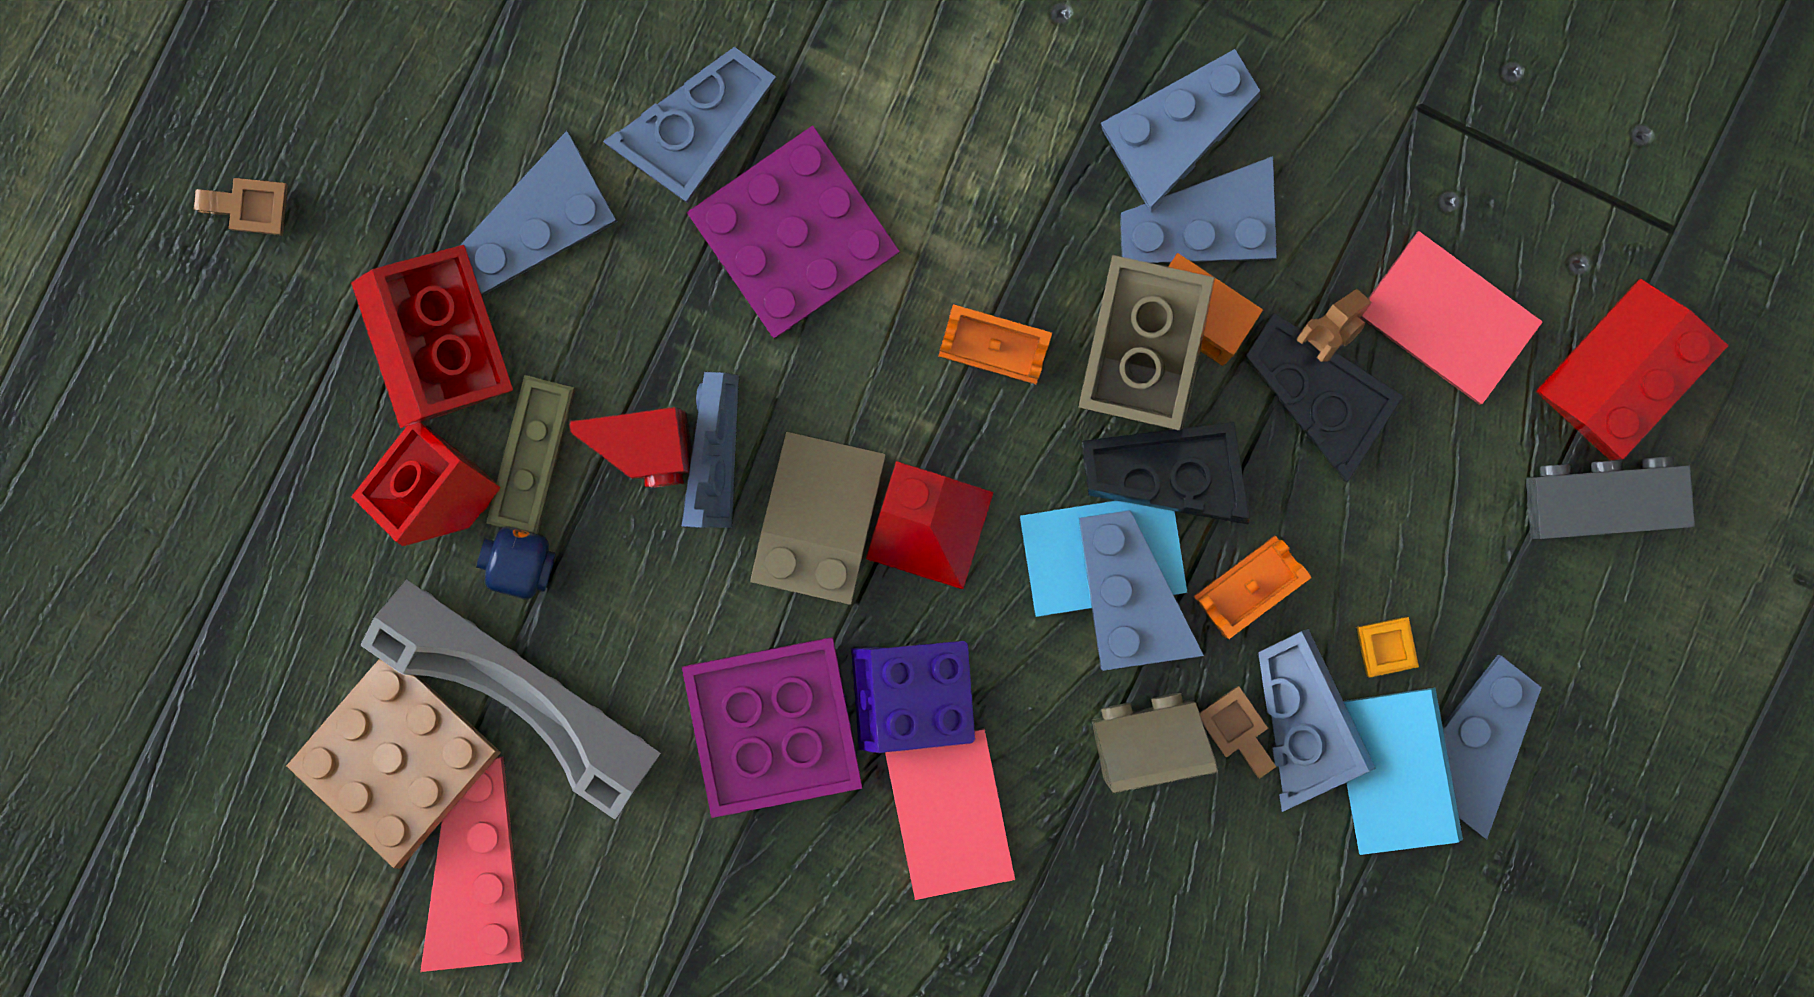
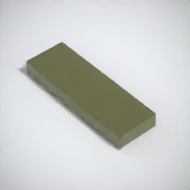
[486,375,576,534]

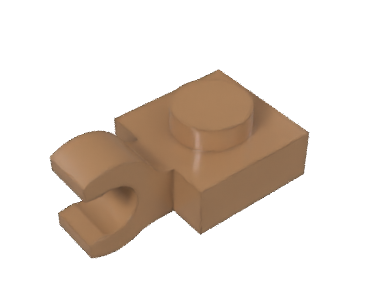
[194,178,288,236]
[1297,289,1372,362]
[1199,686,1276,779]

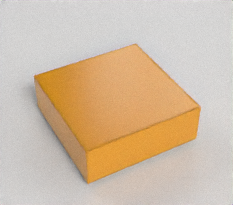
[1356,617,1419,677]

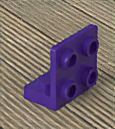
[851,641,975,753]

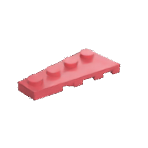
[420,757,524,972]

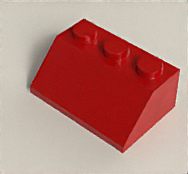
[351,245,513,428]
[1535,279,1729,460]
[569,407,692,488]

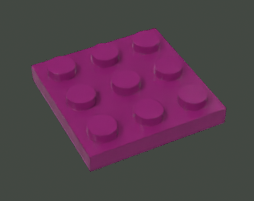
[686,125,900,340]
[682,637,863,818]

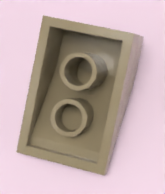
[1078,255,1215,430]
[750,432,886,605]
[1092,693,1218,793]

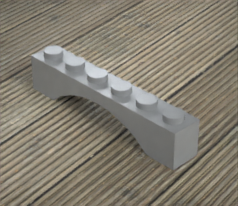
[360,579,661,819]

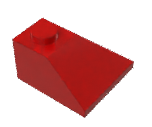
[351,422,501,546]
[866,461,994,589]

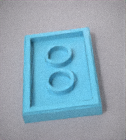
[1019,500,1187,617]
[1343,688,1463,855]

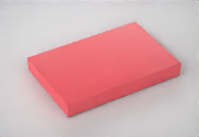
[1361,231,1542,405]
[885,728,1015,900]

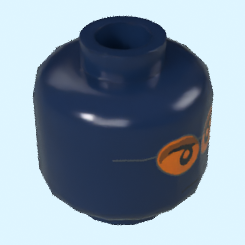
[476,526,556,600]

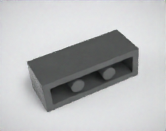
[1526,456,1695,539]

